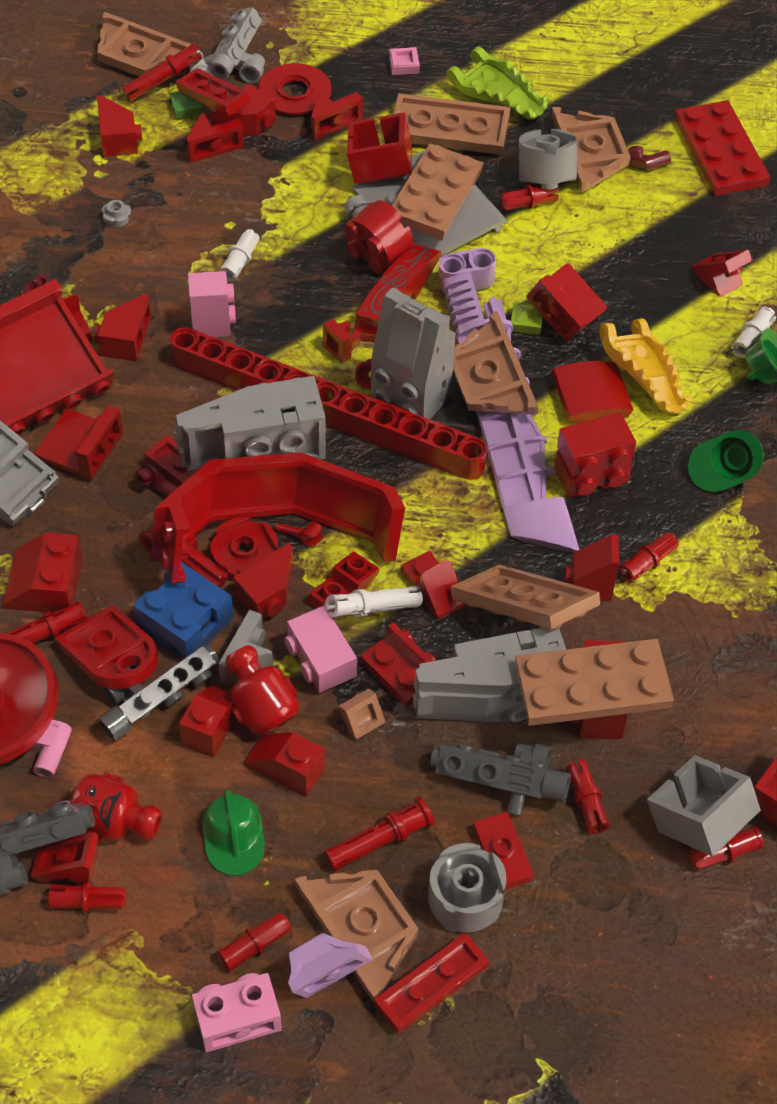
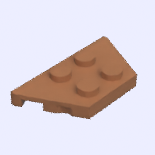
[97,12,190,76]
[551,107,630,192]
[453,311,539,415]
[295,870,419,1002]

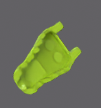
[446,46,548,120]

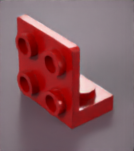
[526,263,607,343]
[35,405,123,480]

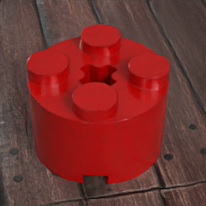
[344,200,413,274]

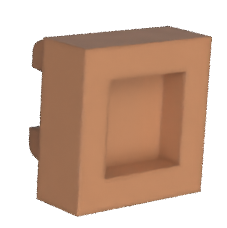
[338,689,385,739]

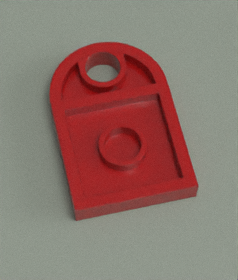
[55,604,159,689]

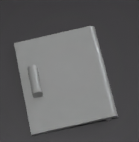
[353,145,508,256]

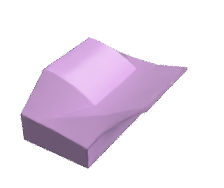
[288,933,372,998]

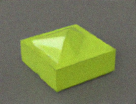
[511,301,543,335]

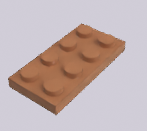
[394,93,510,155]
[392,143,484,240]
[451,564,600,630]
[515,639,674,726]

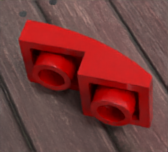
[307,551,380,620]

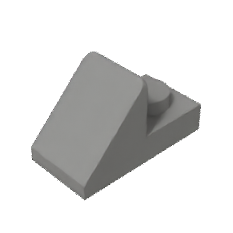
[218,610,273,685]

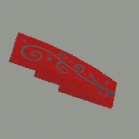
[355,244,442,328]

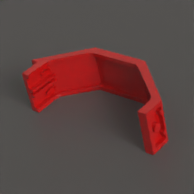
[151,452,405,583]

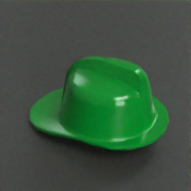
[745,328,777,385]
[688,430,764,492]
[202,789,265,876]

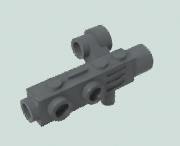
[97,645,219,742]
[430,743,571,815]
[0,800,95,896]

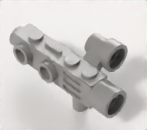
[205,7,265,84]

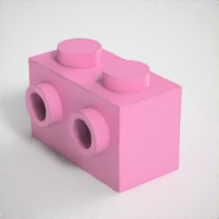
[188,271,236,337]
[284,605,357,693]
[192,973,282,1053]

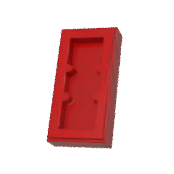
[473,811,534,890]

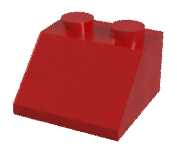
[3,532,83,613]

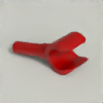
[276,521,324,548]

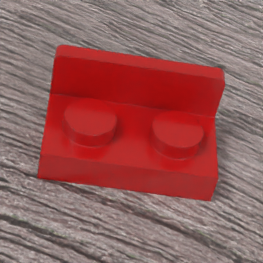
[360,622,437,708]

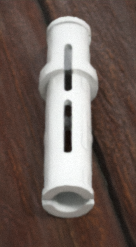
[325,586,423,618]

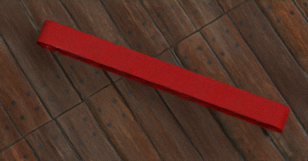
[170,327,487,480]

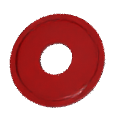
[258,63,331,115]

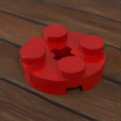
[210,517,278,582]

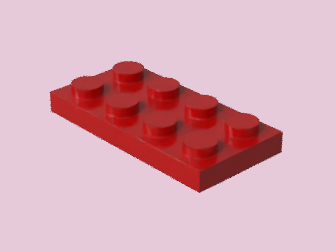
[674,100,771,196]

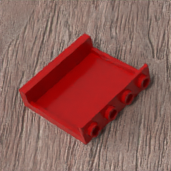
[0,279,114,436]

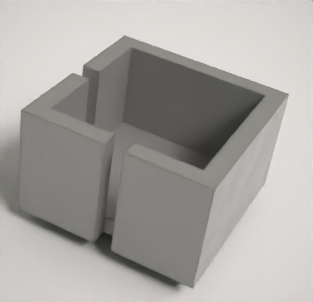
[647,755,761,857]

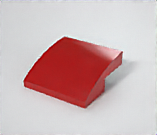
[551,361,633,422]

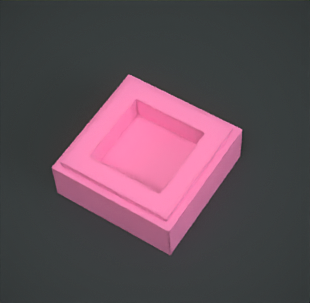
[389,47,420,75]

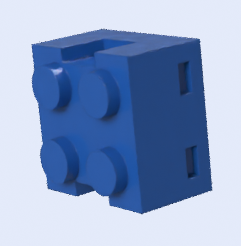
[133,562,233,660]

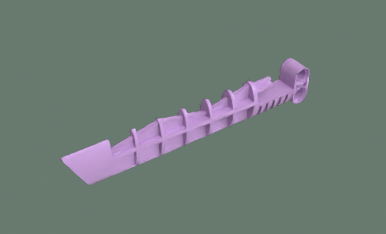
[439,248,579,553]

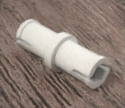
[731,306,776,359]

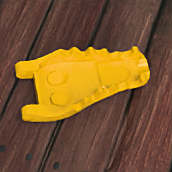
[599,318,691,414]

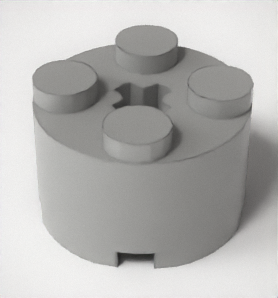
[519,129,577,189]
[428,843,506,932]

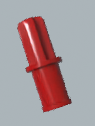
[500,185,559,210]
[619,532,679,583]
[689,826,764,870]
[48,882,127,913]
[217,913,292,972]

